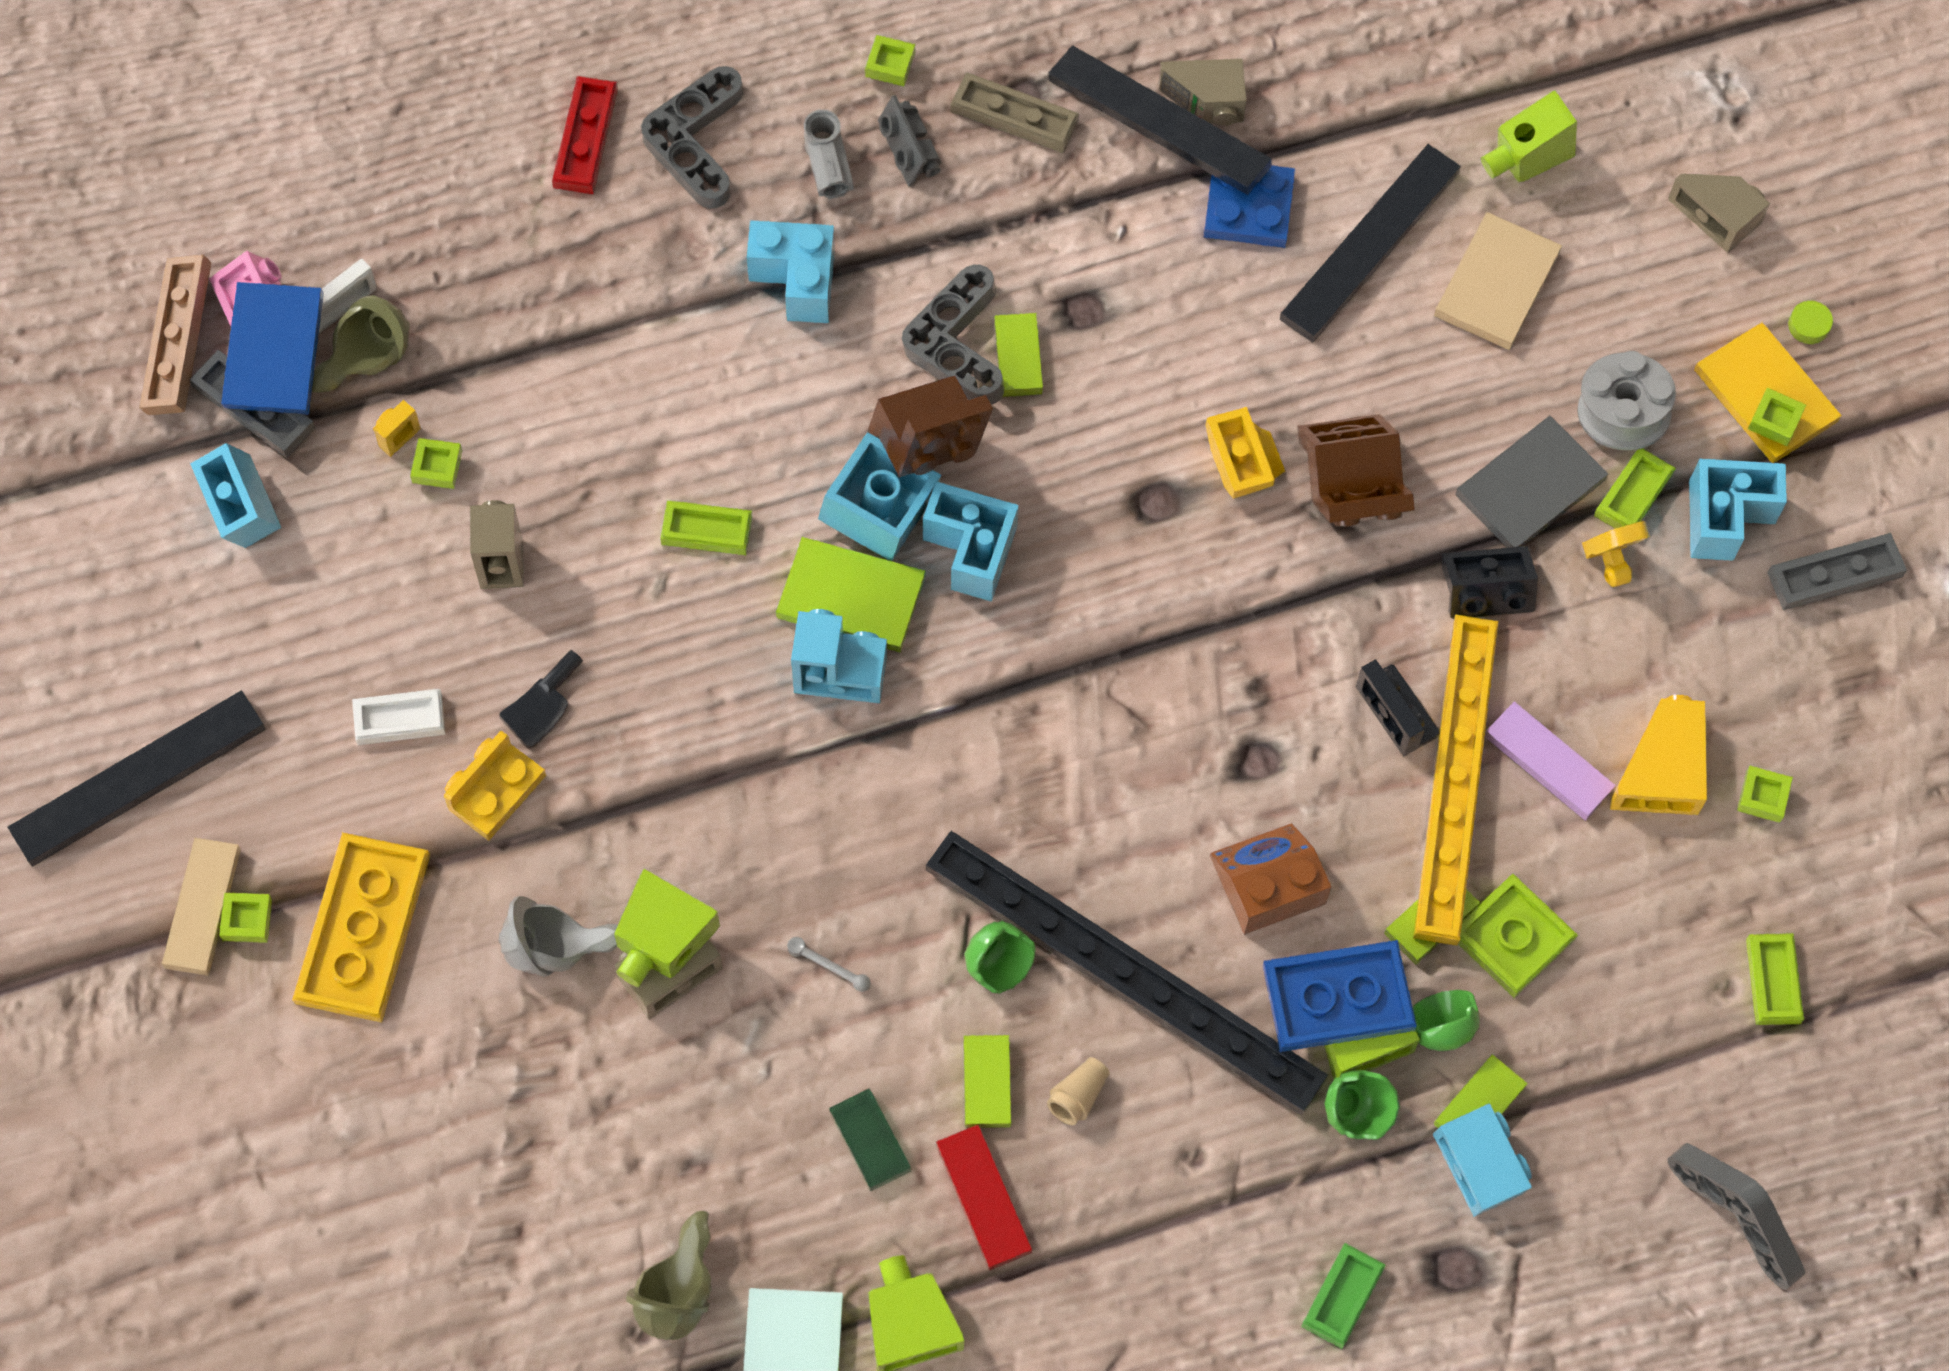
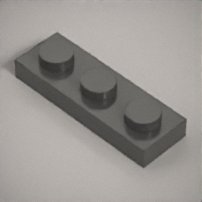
[189,350,315,458]
[1767,533,1907,610]

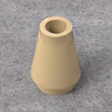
[1047,1057,1110,1126]

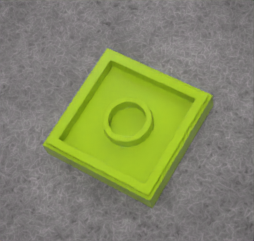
[1458,874,1578,998]

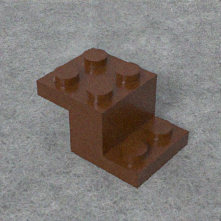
[867,375,993,478]
[1297,414,1415,526]

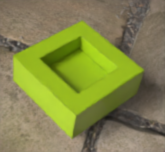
[865,35,915,86]
[1748,388,1806,446]
[410,438,463,489]
[1737,765,1793,823]
[219,893,272,943]

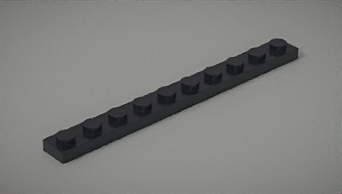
[926,830,1328,1116]

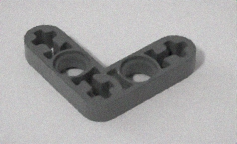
[641,66,743,209]
[902,265,1005,405]
[1667,1143,1805,1290]

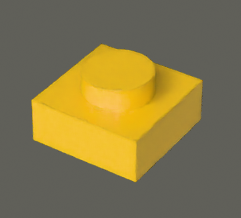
[373,400,421,457]

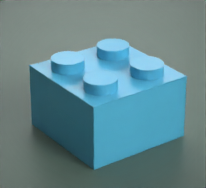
[818,432,941,561]

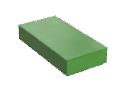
[1301,1243,1386,1349]

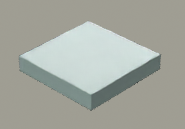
[743,1288,843,1371]

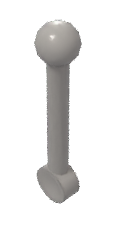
[787,937,871,992]

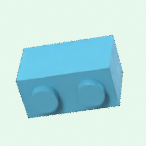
[190,443,282,548]
[1433,1103,1532,1217]

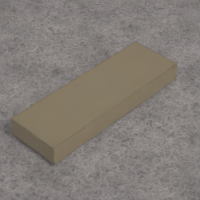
[950,72,1079,153]

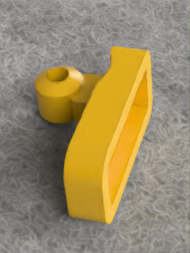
[1582,521,1650,588]

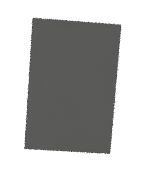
[1455,415,1608,548]

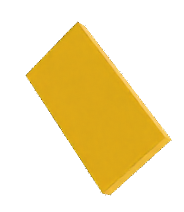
[292,832,430,1023]

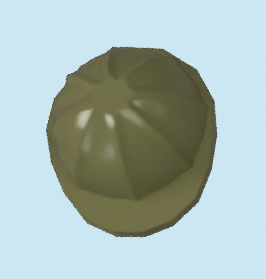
[312,295,410,393]
[626,1211,712,1340]

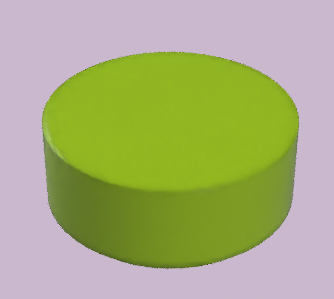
[1788,300,1833,344]

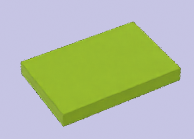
[776,537,926,653]

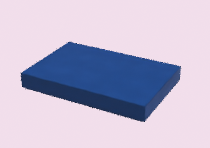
[221,282,324,414]
[1262,940,1417,1052]

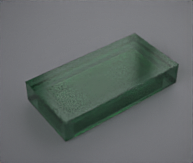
[829,1088,911,1192]

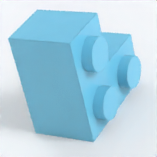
[747,220,835,323]
[1689,459,1787,561]
[923,481,1019,602]
[791,609,887,704]

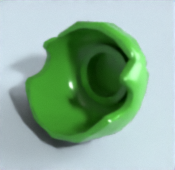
[965,921,1036,994]
[1412,990,1480,1052]
[1324,1070,1400,1140]

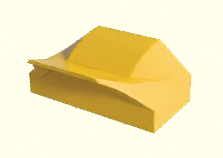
[1205,407,1285,499]

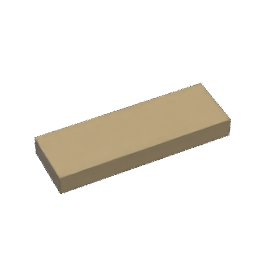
[162,838,241,976]

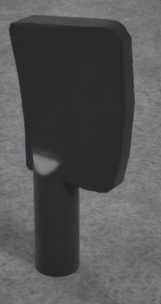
[499,650,583,748]

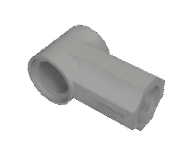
[804,109,854,199]

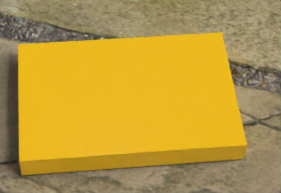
[1694,322,1842,463]

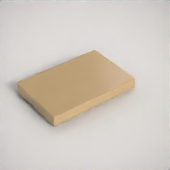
[1434,212,1562,350]

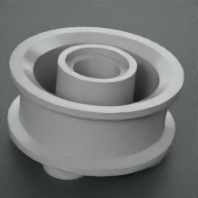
[1577,351,1676,450]

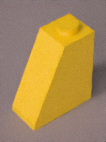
[1610,695,1707,815]

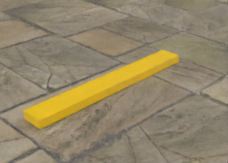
[1413,614,1498,946]

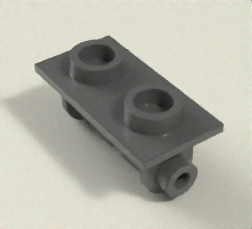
[878,95,941,186]

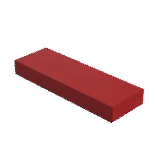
[552,76,618,195]
[936,1125,1032,1271]

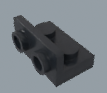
[1442,546,1538,619]
[1356,659,1439,757]

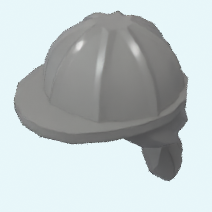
[499,896,618,977]

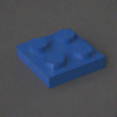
[1203,165,1295,248]

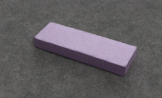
[1485,701,1616,821]

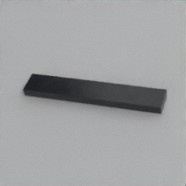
[1048,45,1272,195]
[1279,144,1461,343]
[7,690,266,867]

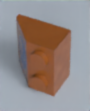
[1210,823,1332,935]

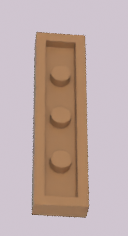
[139,254,212,415]

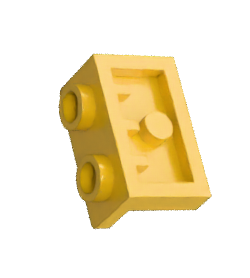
[444,730,547,841]

